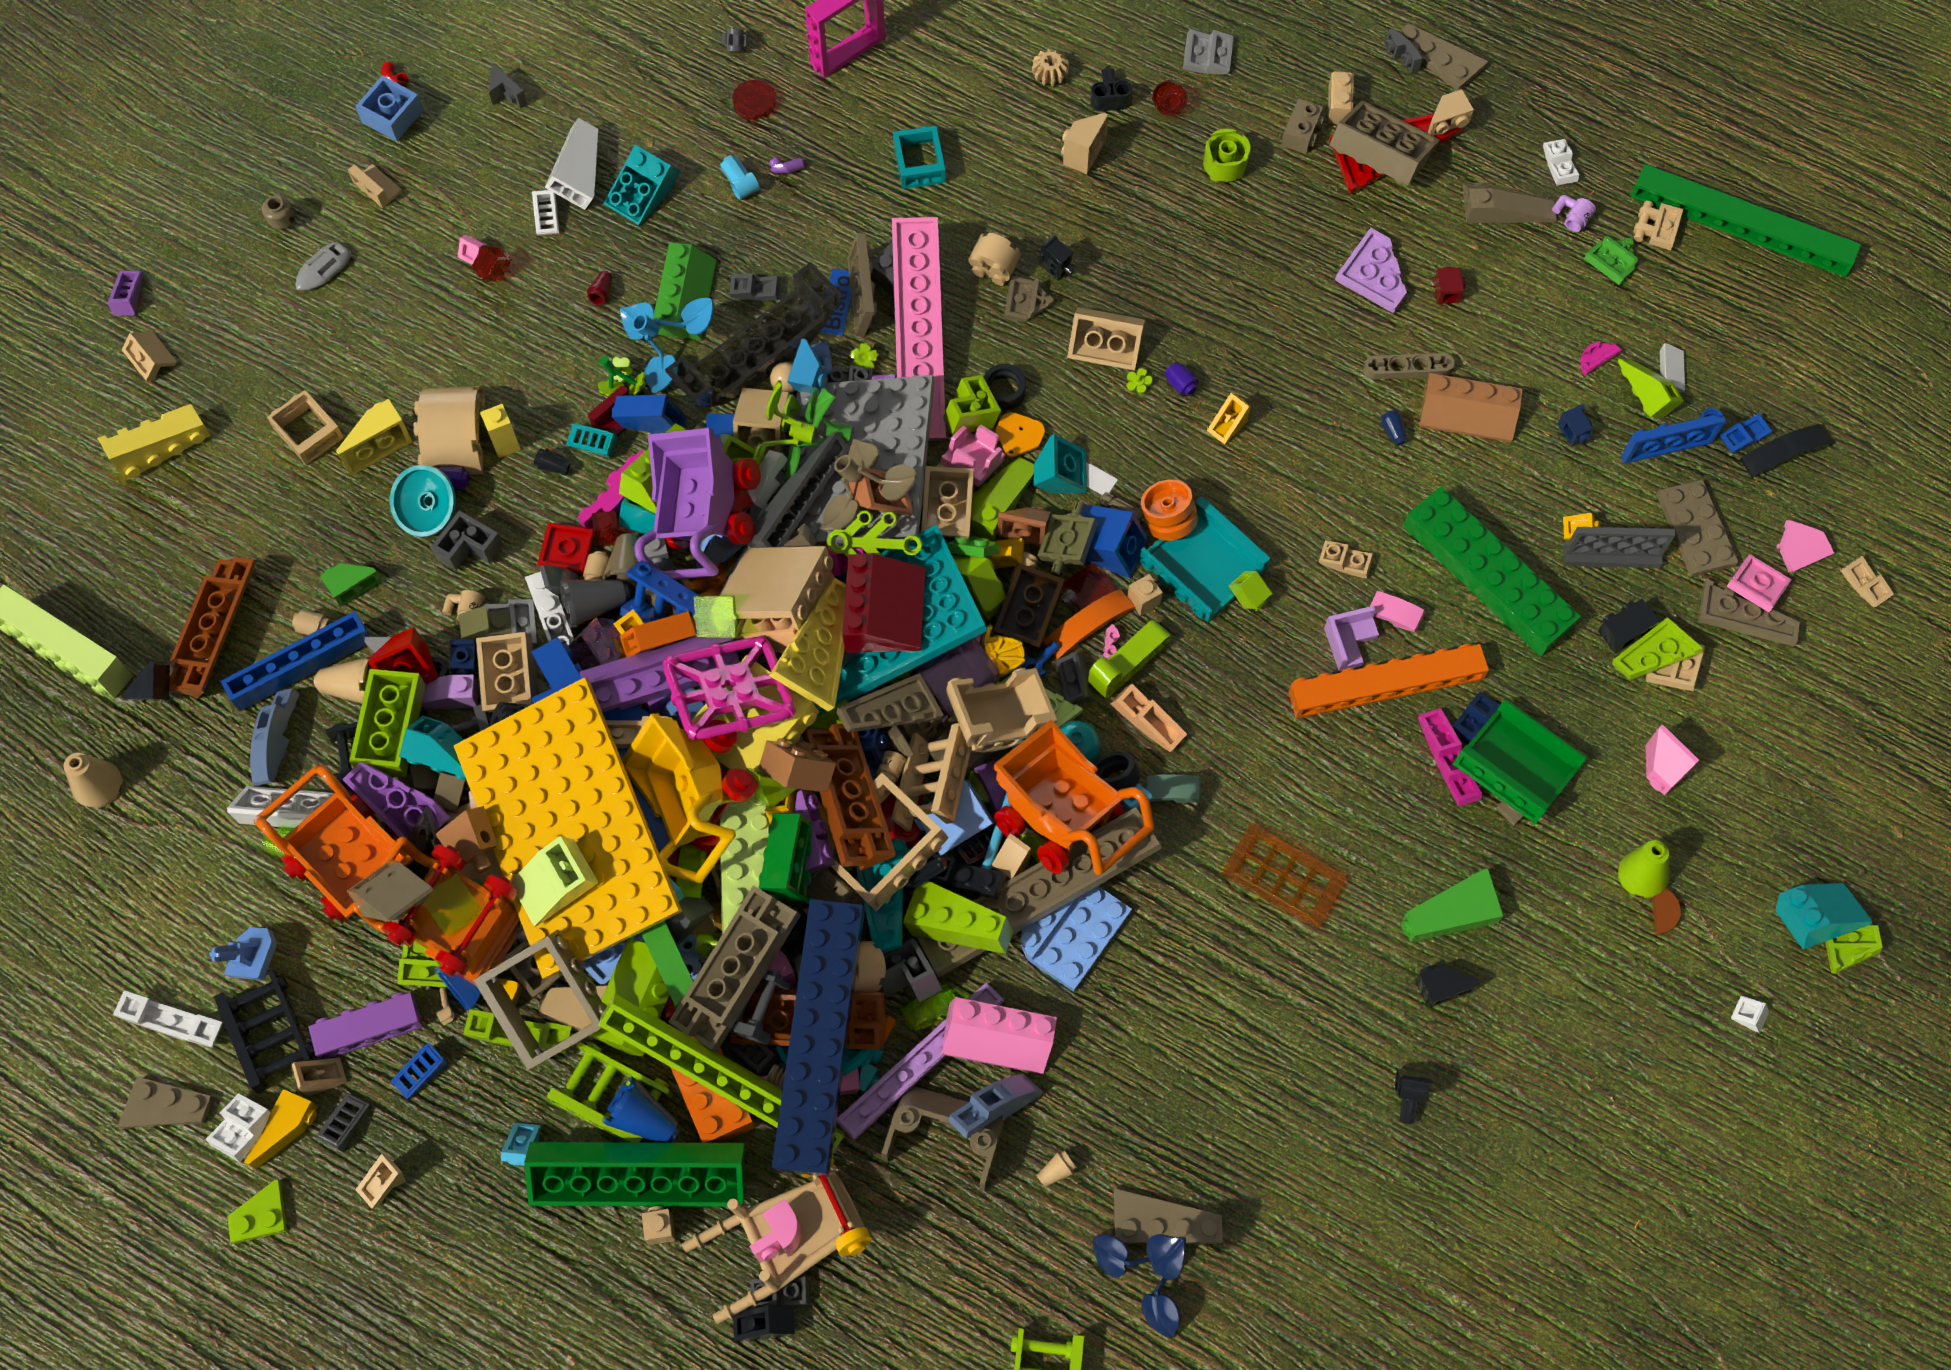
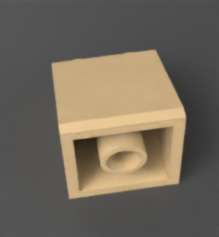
[733,388,789,455]

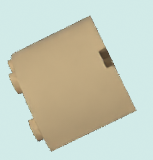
[414,386,485,475]
[946,668,1058,752]

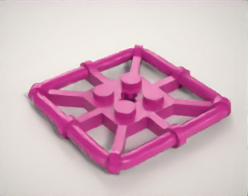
[663,635,796,741]

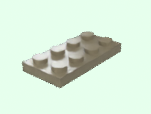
[847,233,877,337]
[1656,480,1738,577]

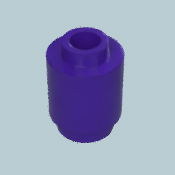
[1165,362,1198,396]
[439,466,470,491]

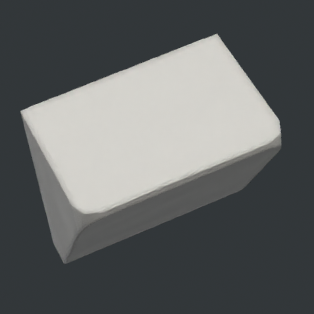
[1731,996,1769,1033]

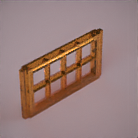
[1220,823,1348,930]

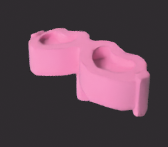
[1102,624,1120,659]

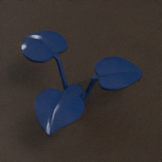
[1093,1234,1186,1338]

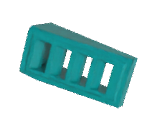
[566,423,618,459]

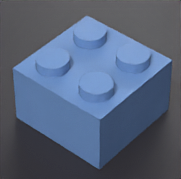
[355,75,424,141]

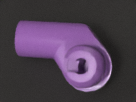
[769,157,804,174]

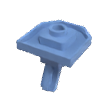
[209,927,277,981]

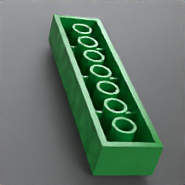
[1403,486,1581,657]
[524,1142,747,1207]

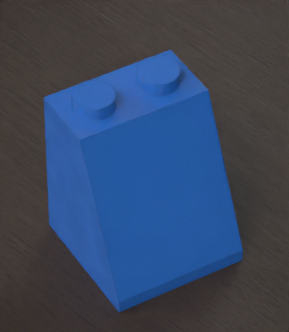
[1081,504,1149,578]

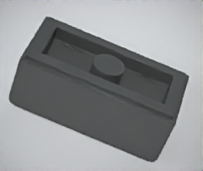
[1056,652,1095,704]

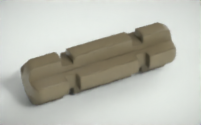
[1099,492,1144,523]

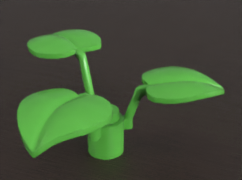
[785,387,852,482]

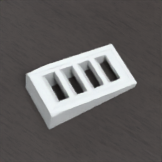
[532,190,560,236]

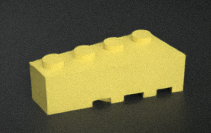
[97,404,211,481]

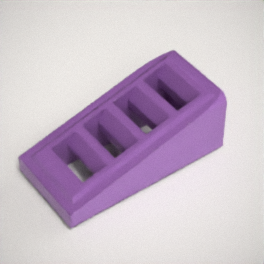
[108,271,143,315]

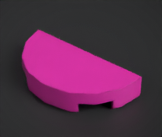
[1580,341,1622,376]

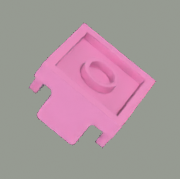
[940,425,1006,487]

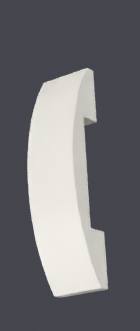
[113,990,223,1048]

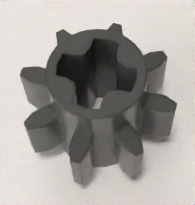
[721,28,749,52]

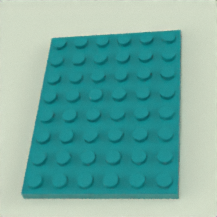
[780,524,988,717]

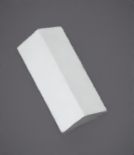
[227,786,334,828]

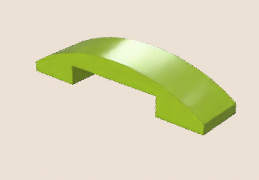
[463,1009,572,1053]

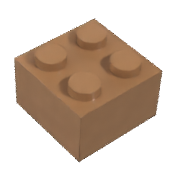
[758,738,836,792]

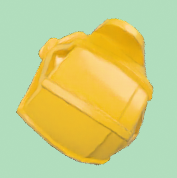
[979,625,1025,685]

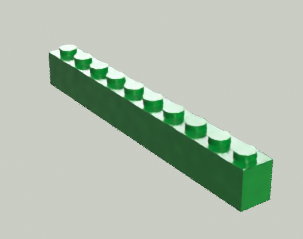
[1630,164,1861,277]

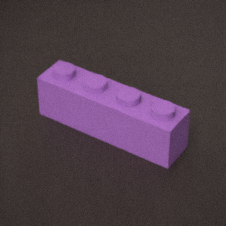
[308,992,424,1060]

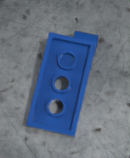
[1621,408,1726,464]

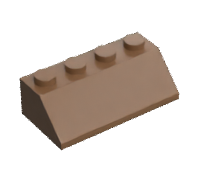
[1419,373,1522,443]

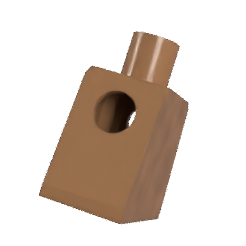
[436,806,497,873]

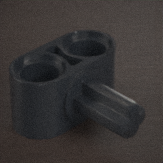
[1090,66,1133,111]
[1395,1068,1429,1124]

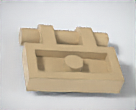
[1633,201,1683,250]

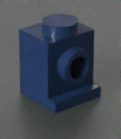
[1557,404,1593,447]
[449,639,478,676]

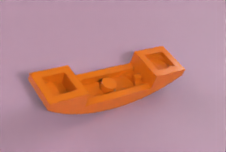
[1044,589,1135,660]

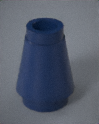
[1380,410,1408,446]

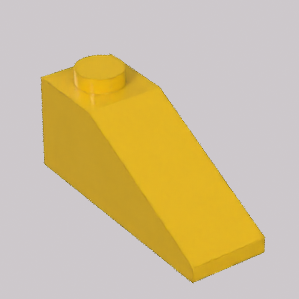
[244,1089,318,1169]

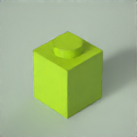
[1228,571,1272,609]

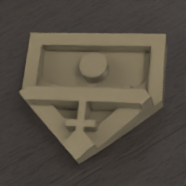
[1003,276,1054,322]

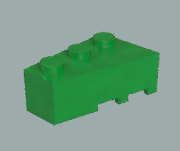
[759,814,812,905]

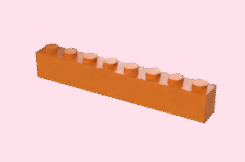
[1288,644,1489,719]

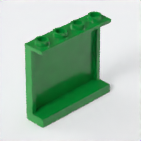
[1453,699,1587,825]

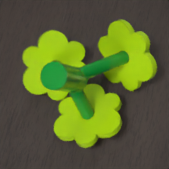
[598,356,646,396]

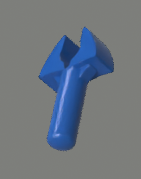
[1021,641,1059,678]

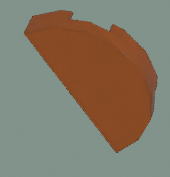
[1652,888,1681,936]

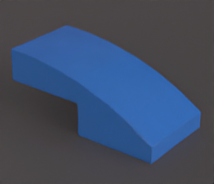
[1719,413,1772,454]

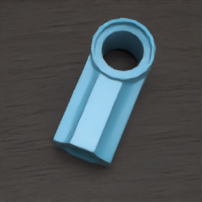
[720,155,760,200]

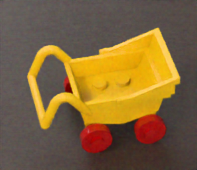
[622,713,757,883]

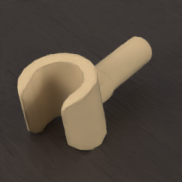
[436,988,455,1025]

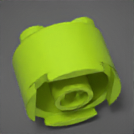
[1203,129,1250,182]

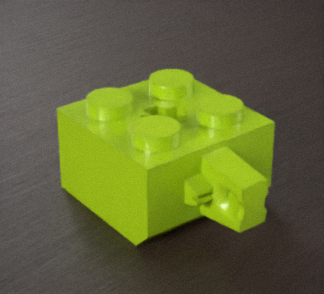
[953,554,1006,620]

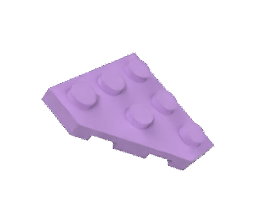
[1335,228,1407,313]

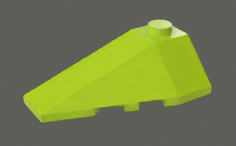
[970,457,1034,542]

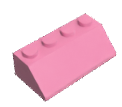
[941,997,1057,1074]

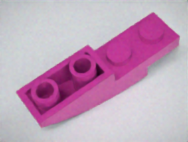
[577,450,644,529]

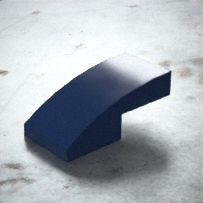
[1452,691,1500,743]

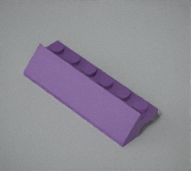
[580,629,740,712]

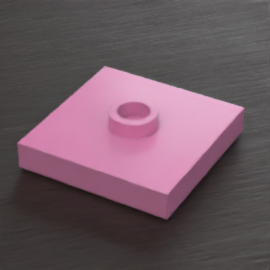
[1727,554,1792,612]

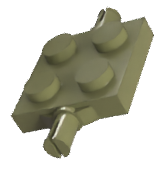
[1038,501,1098,577]

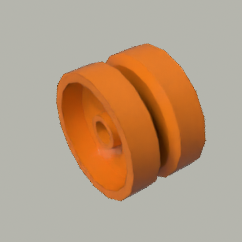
[1141,479,1199,541]

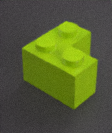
[943,375,1001,435]

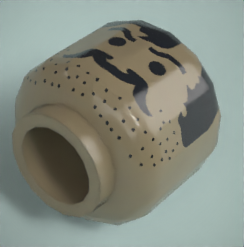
[262,195,295,229]

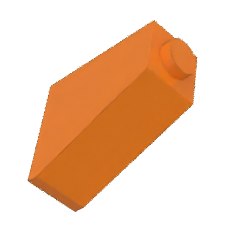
[620,611,696,657]

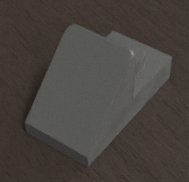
[489,64,527,109]

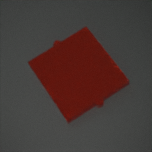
[1063,562,1116,611]

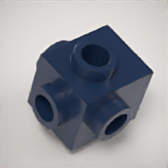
[857,728,888,765]

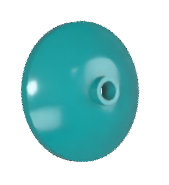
[390,465,456,537]

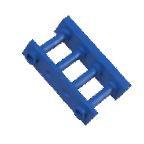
[620,560,714,636]

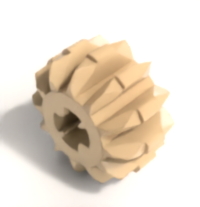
[1032,48,1069,87]

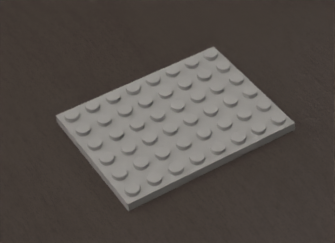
[785,375,935,546]

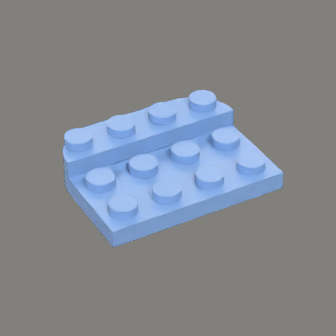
[1021,886,1132,992]

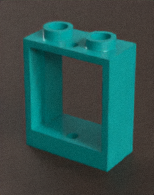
[893,126,946,189]

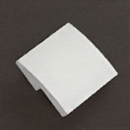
[206,1093,270,1162]

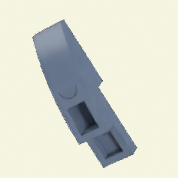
[250,688,300,786]
[949,1074,1042,1139]

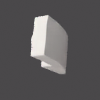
[1543,139,1579,185]

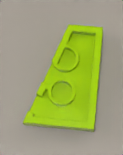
[1612,617,1703,680]

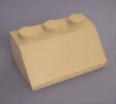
[1067,307,1145,370]
[476,632,537,712]

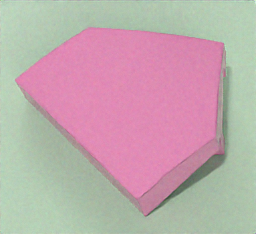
[1776,520,1834,572]

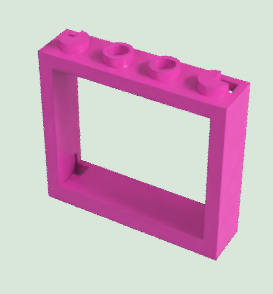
[805,0,886,78]

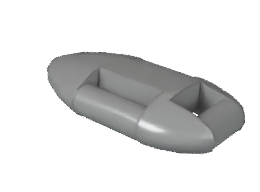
[295,242,351,291]

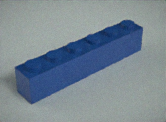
[221,611,370,712]

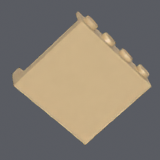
[711,546,833,631]

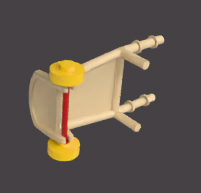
[682,1157,872,1324]

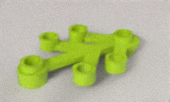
[827,510,923,558]

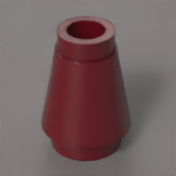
[587,271,612,305]

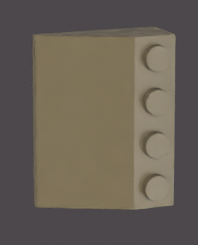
[1329,101,1440,186]

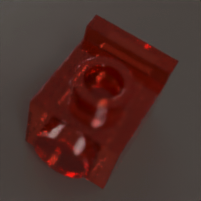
[592,510,621,547]

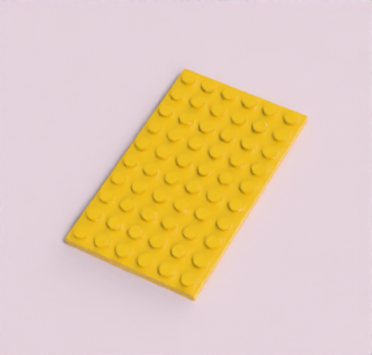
[454,677,682,979]

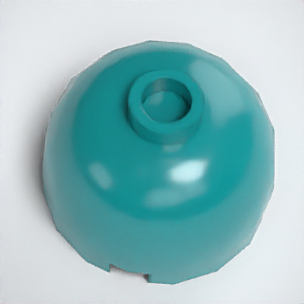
[1059,720,1101,764]

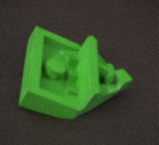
[1583,236,1638,285]

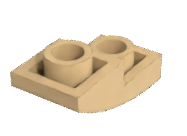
[1319,540,1373,579]

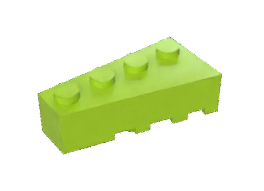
[903,881,1014,954]

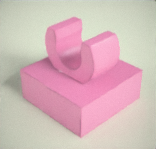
[458,235,487,267]

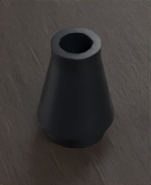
[533,448,571,476]

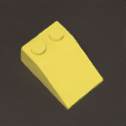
[336,399,412,476]

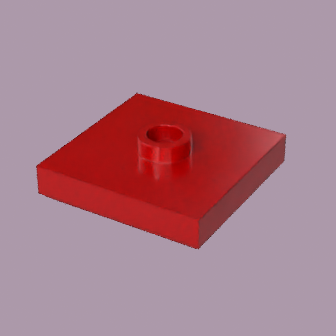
[537,522,596,575]

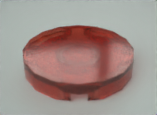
[732,79,776,120]

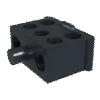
[1038,235,1075,281]

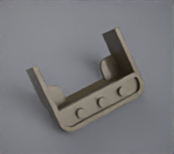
[882,1087,1004,1192]

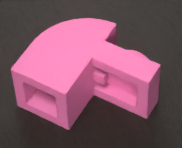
[749,1199,802,1263]

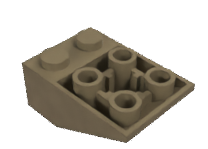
[347,860,433,922]

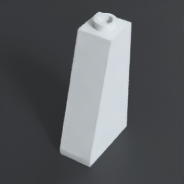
[545,118,598,210]

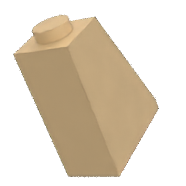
[538,986,607,1041]

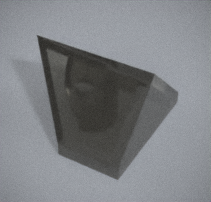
[407,805,443,865]

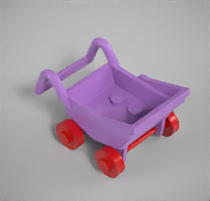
[634,428,761,579]

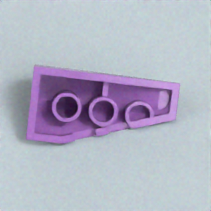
[343,761,451,850]

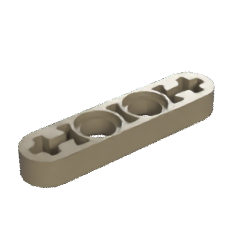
[1363,353,1455,380]

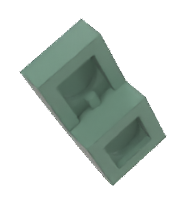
[1147,775,1201,803]

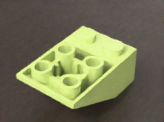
[512,836,599,927]

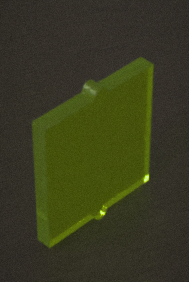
[693,596,739,638]
[422,873,483,937]

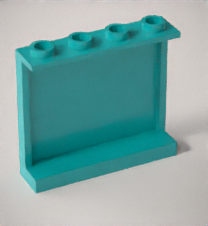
[1140,496,1271,622]

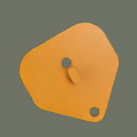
[996,412,1045,458]

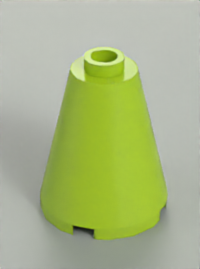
[1618,840,1670,898]

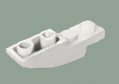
[525,571,579,654]

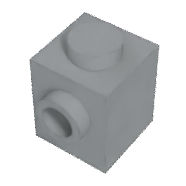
[644,538,669,564]

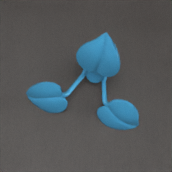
[620,298,714,393]

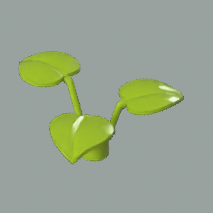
[752,380,817,465]

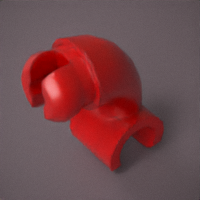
[381,61,409,88]

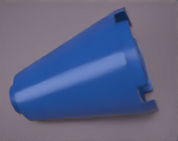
[602,1076,680,1143]

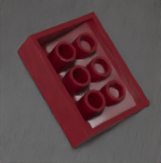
[842,554,926,653]

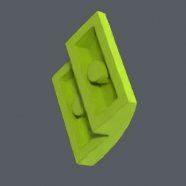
[397,942,447,987]

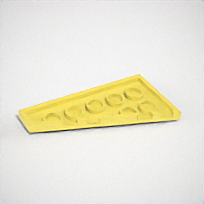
[769,578,846,711]

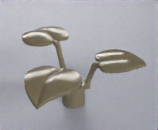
[820,439,917,531]

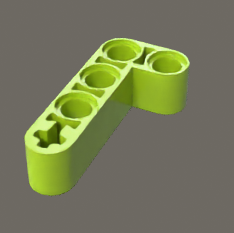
[1088,619,1172,699]

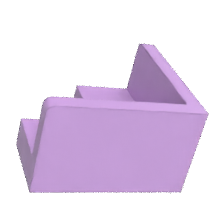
[1324,606,1379,671]

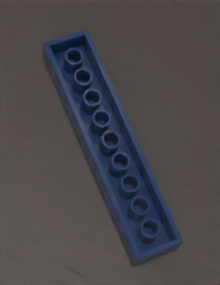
[772,899,865,1177]

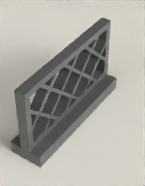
[1563,527,1675,568]

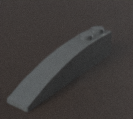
[747,432,850,548]

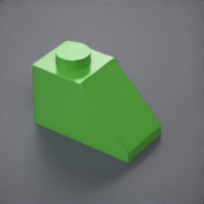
[320,563,382,607]

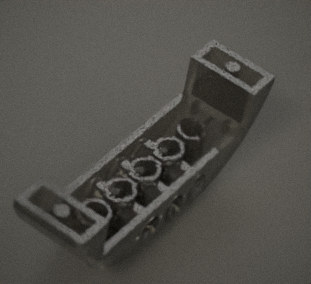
[665,262,841,407]

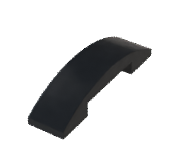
[1740,424,1834,478]

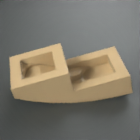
[1840,556,1894,607]

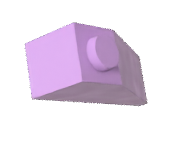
[421,675,479,709]

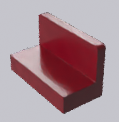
[588,385,630,436]

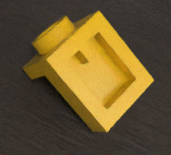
[1563,513,1601,541]

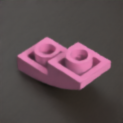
[1370,591,1425,633]

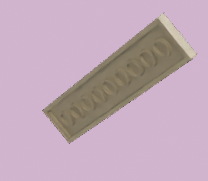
[917,807,1162,977]

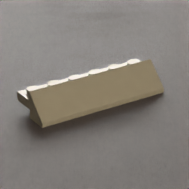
[669,885,801,1052]

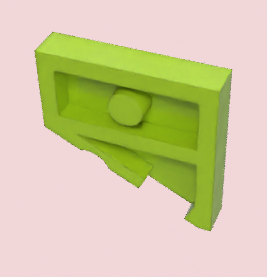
[227,1179,287,1244]

